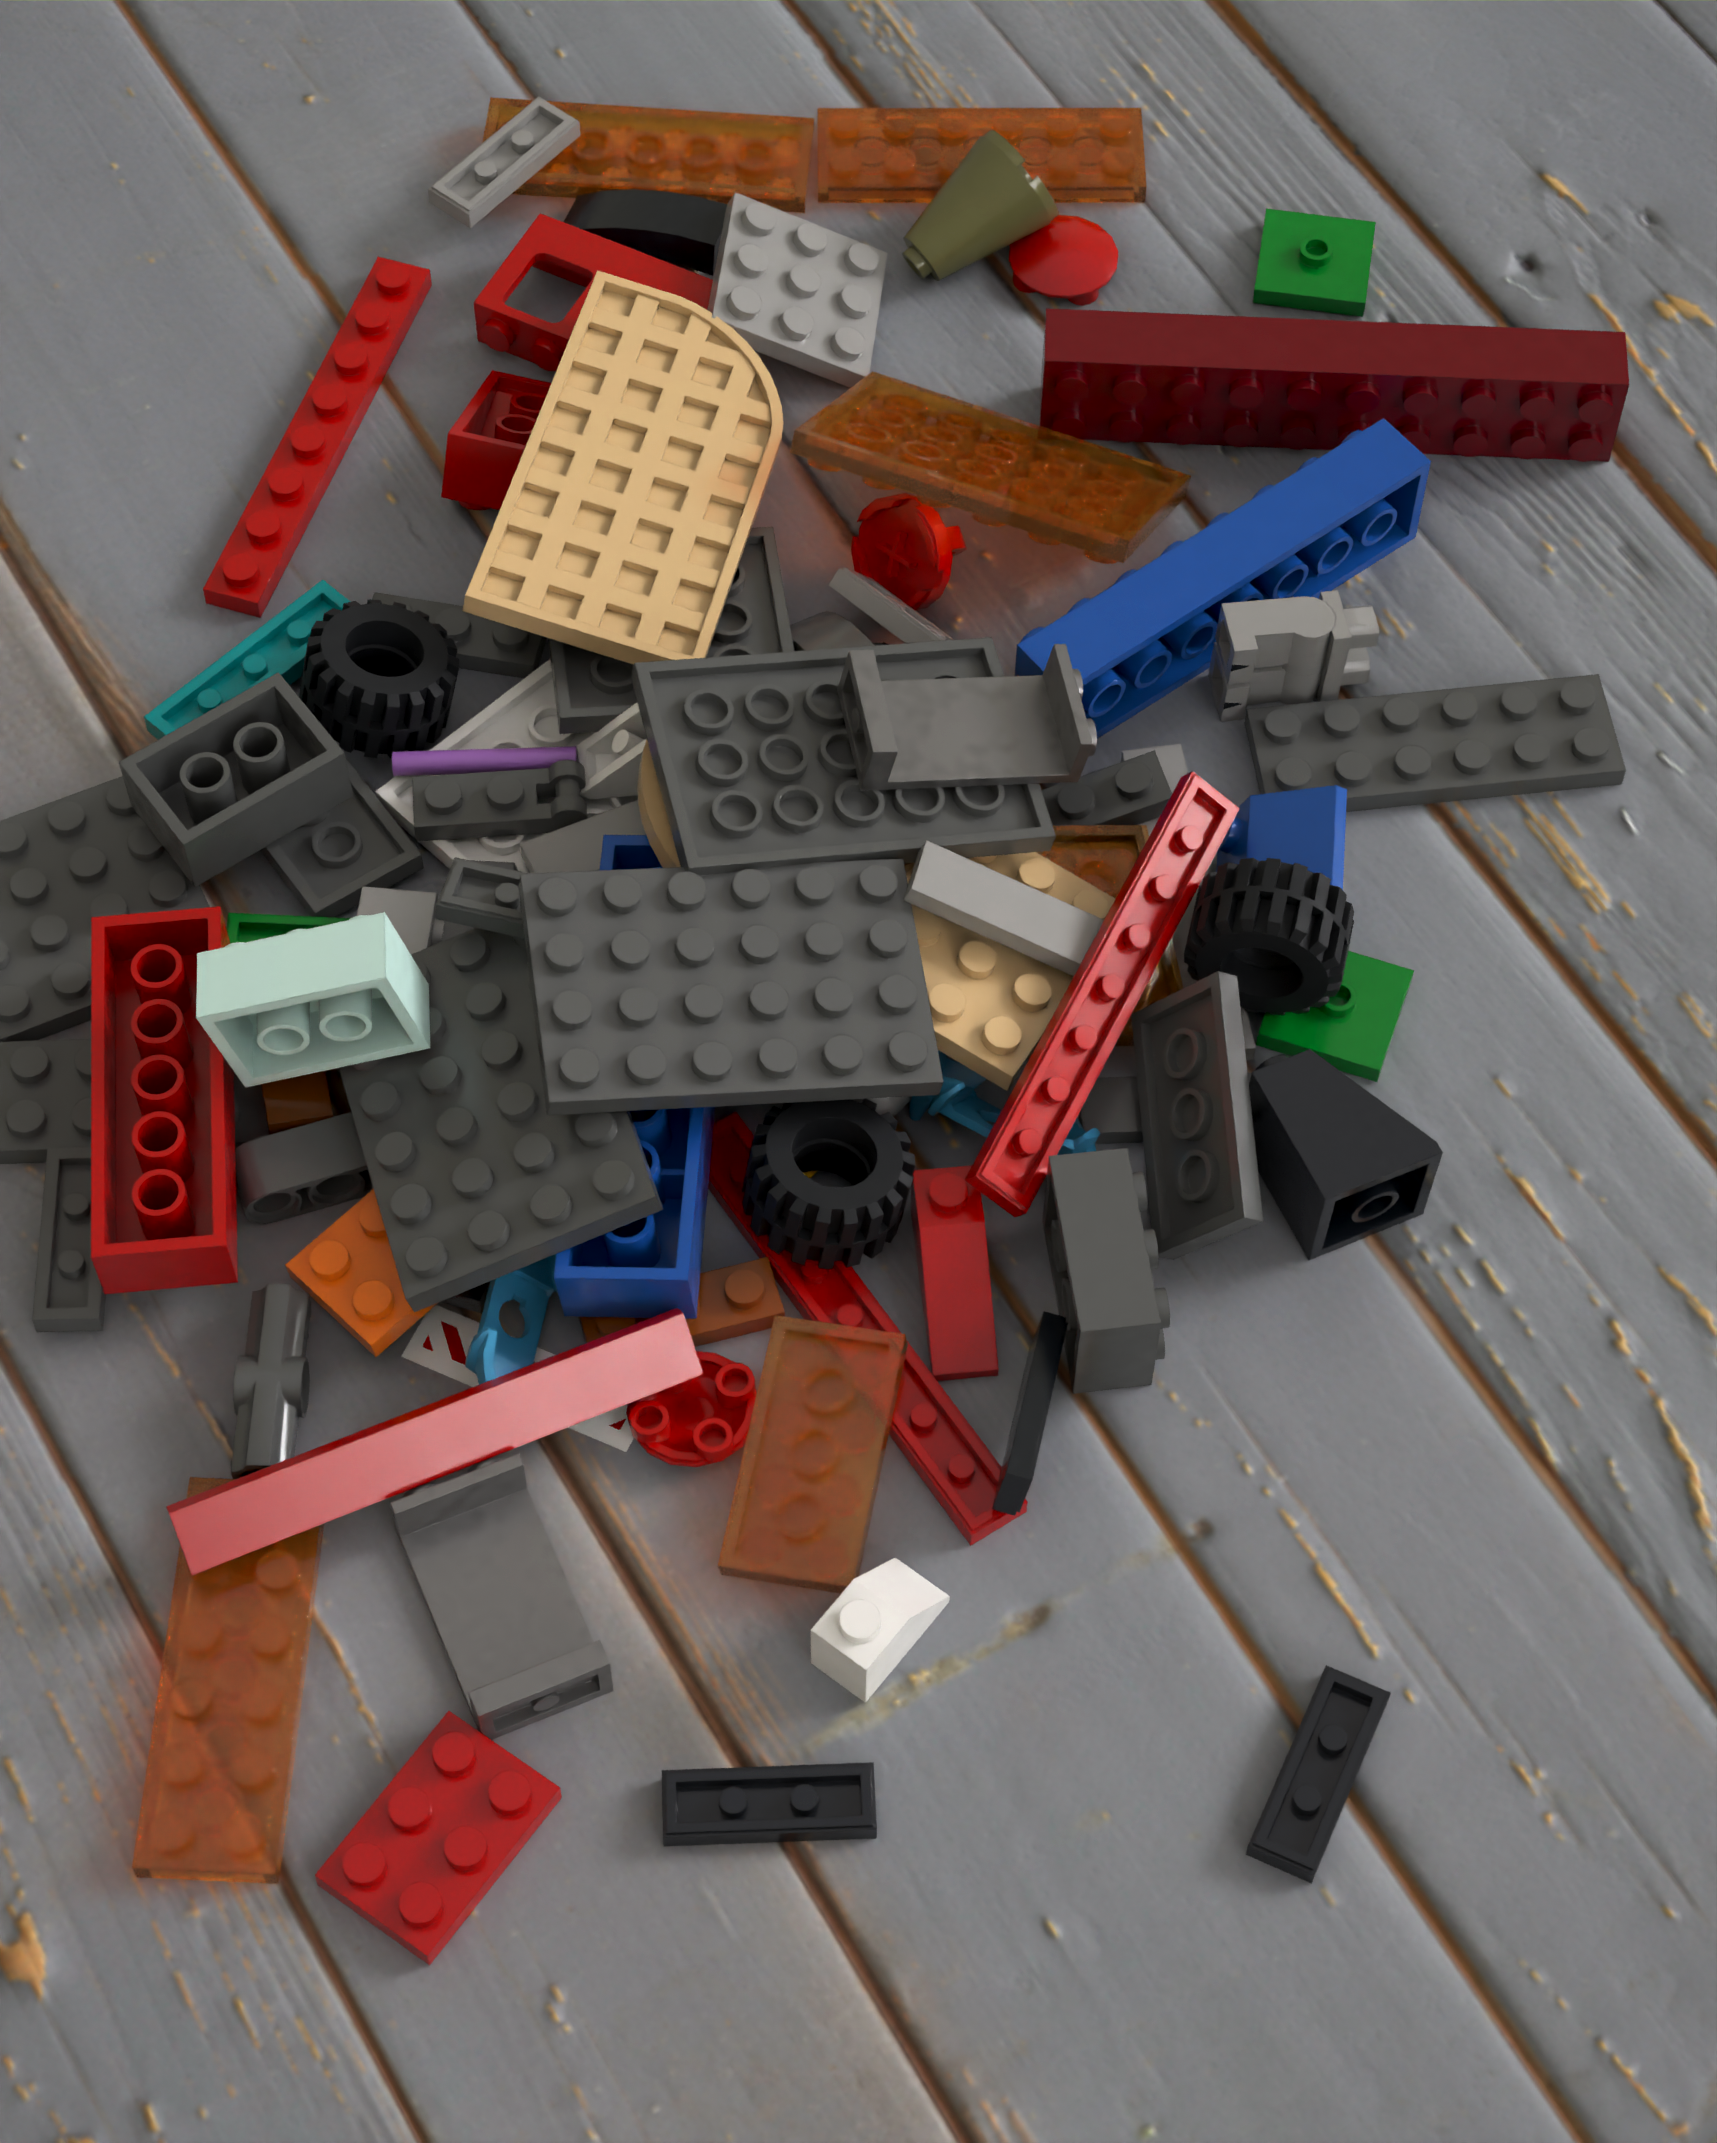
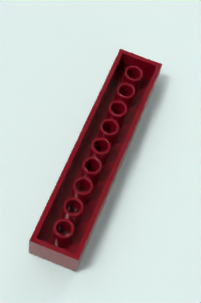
[1039,308,1629,462]

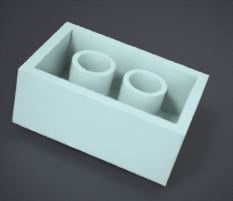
[196,912,430,1088]

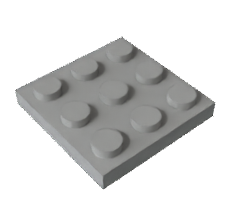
[708,192,888,391]

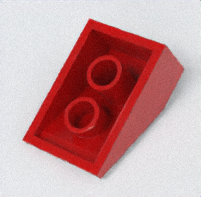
[441,370,551,511]

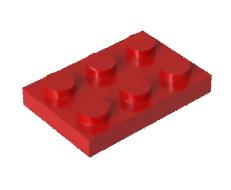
[315,1711,562,1965]

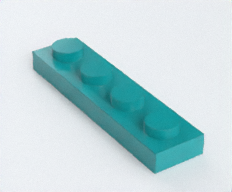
[144,580,351,740]

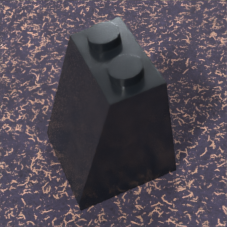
[1249,1049,1443,1260]

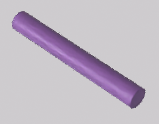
[392,746,577,776]

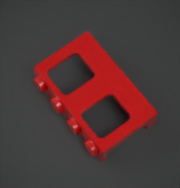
[473,213,713,372]

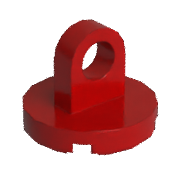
[851,493,967,610]

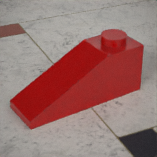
[910,1165,999,1381]

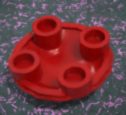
[1008,215,1118,306]
[626,1351,760,1467]

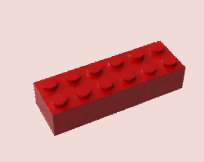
[91,906,238,1294]

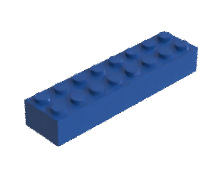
[1015,418,1431,739]
[554,835,715,1319]

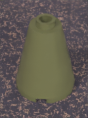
[902,130,1059,281]

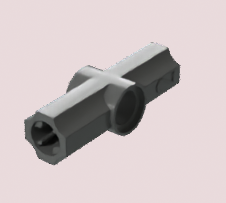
[231,1284,312,1480]

